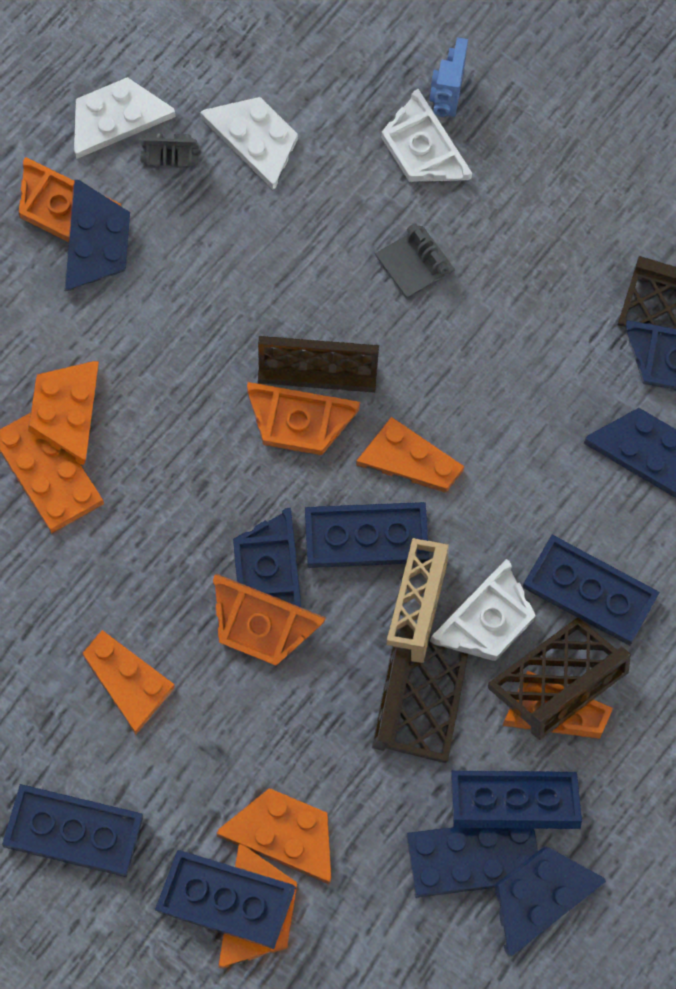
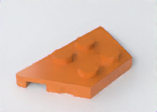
[19,157,122,242]
[28,361,99,465]
[247,382,360,455]
[213,574,326,665]
[217,788,331,884]
[218,844,297,969]

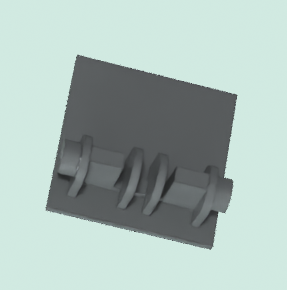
[138,133,199,167]
[375,223,455,298]

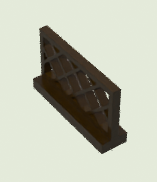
[617,256,676,329]
[258,336,379,393]
[488,617,631,740]
[372,625,468,763]

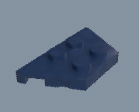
[64,179,130,291]
[625,320,676,390]
[584,408,676,498]
[233,508,301,607]
[495,846,606,956]

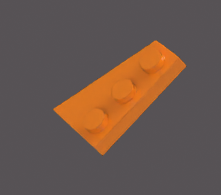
[82,630,175,735]
[503,671,613,739]

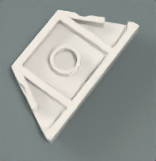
[74,77,176,159]
[381,89,472,182]
[200,97,298,190]
[430,559,536,661]

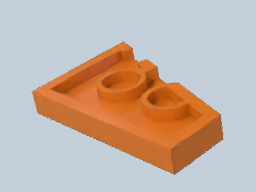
[356,417,464,493]

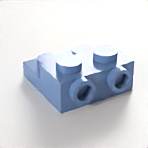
[429,37,468,117]

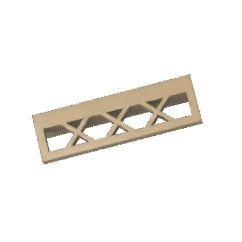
[387,538,449,663]

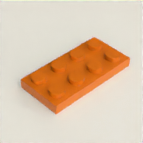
[0,412,104,534]

